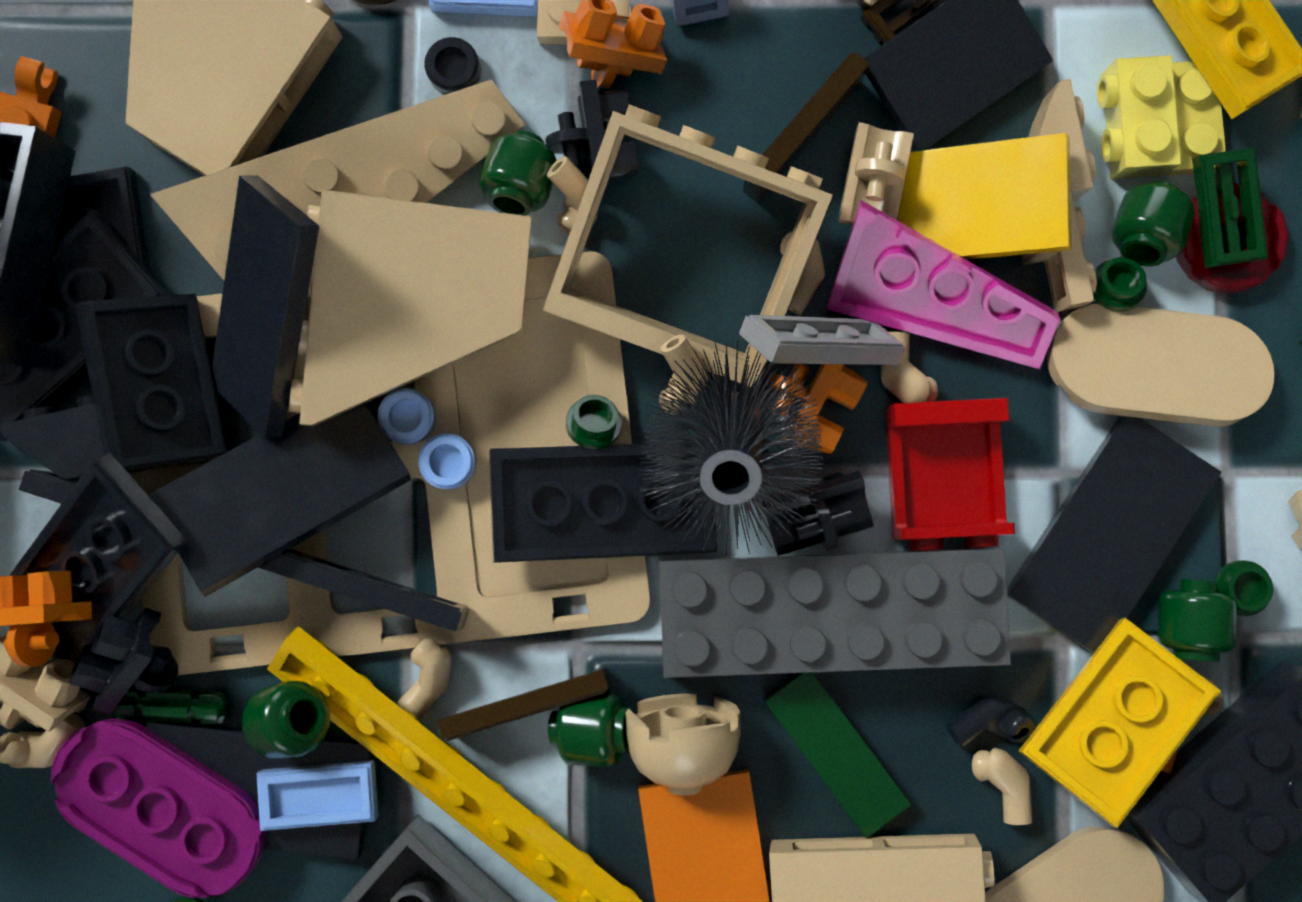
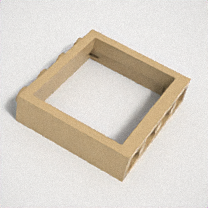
[543,104,833,388]

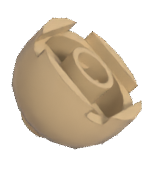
[625,694,741,795]

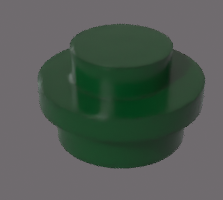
[1093,257,1147,312]
[565,395,622,449]
[1214,560,1274,616]

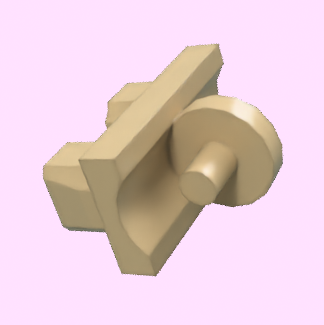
[838,122,914,226]
[0,635,91,732]

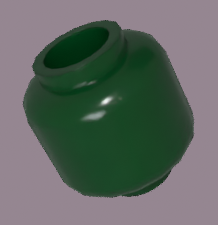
[479,131,557,216]
[1111,181,1195,267]
[1157,579,1238,662]
[242,681,330,759]
[548,693,633,767]

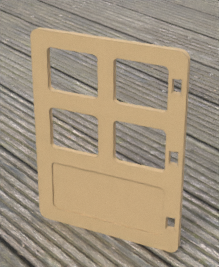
[130,251,650,675]

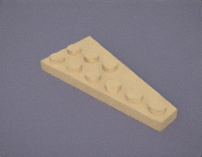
[150,79,526,280]

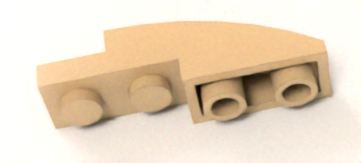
[1021,79,1097,313]

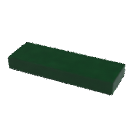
[763,672,911,839]

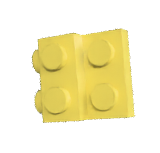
[1097,55,1226,179]

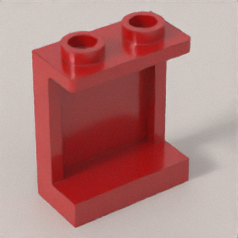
[885,398,1015,550]

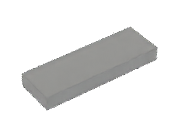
[739,315,906,365]

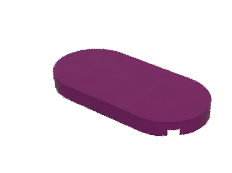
[51,718,266,898]

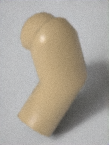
[547,156,597,236]
[780,231,825,316]
[881,332,938,403]
[659,334,708,414]
[397,638,452,720]
[0,713,85,768]
[972,748,1033,825]

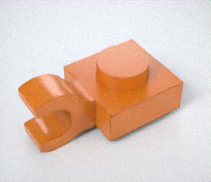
[0,56,62,138]

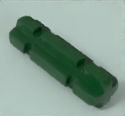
[112,687,228,725]

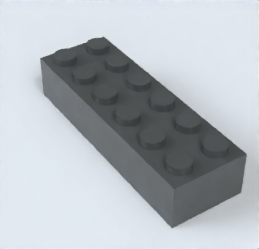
[659,548,1011,678]

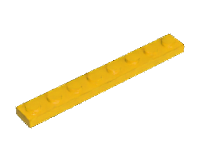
[267,626,643,902]

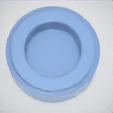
[378,388,437,445]
[418,433,477,490]

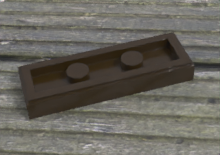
[743,52,870,203]
[437,668,611,741]

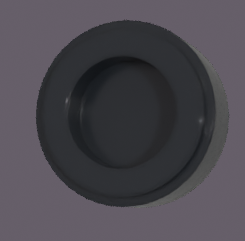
[424,37,481,95]

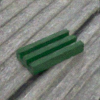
[1192,147,1268,268]

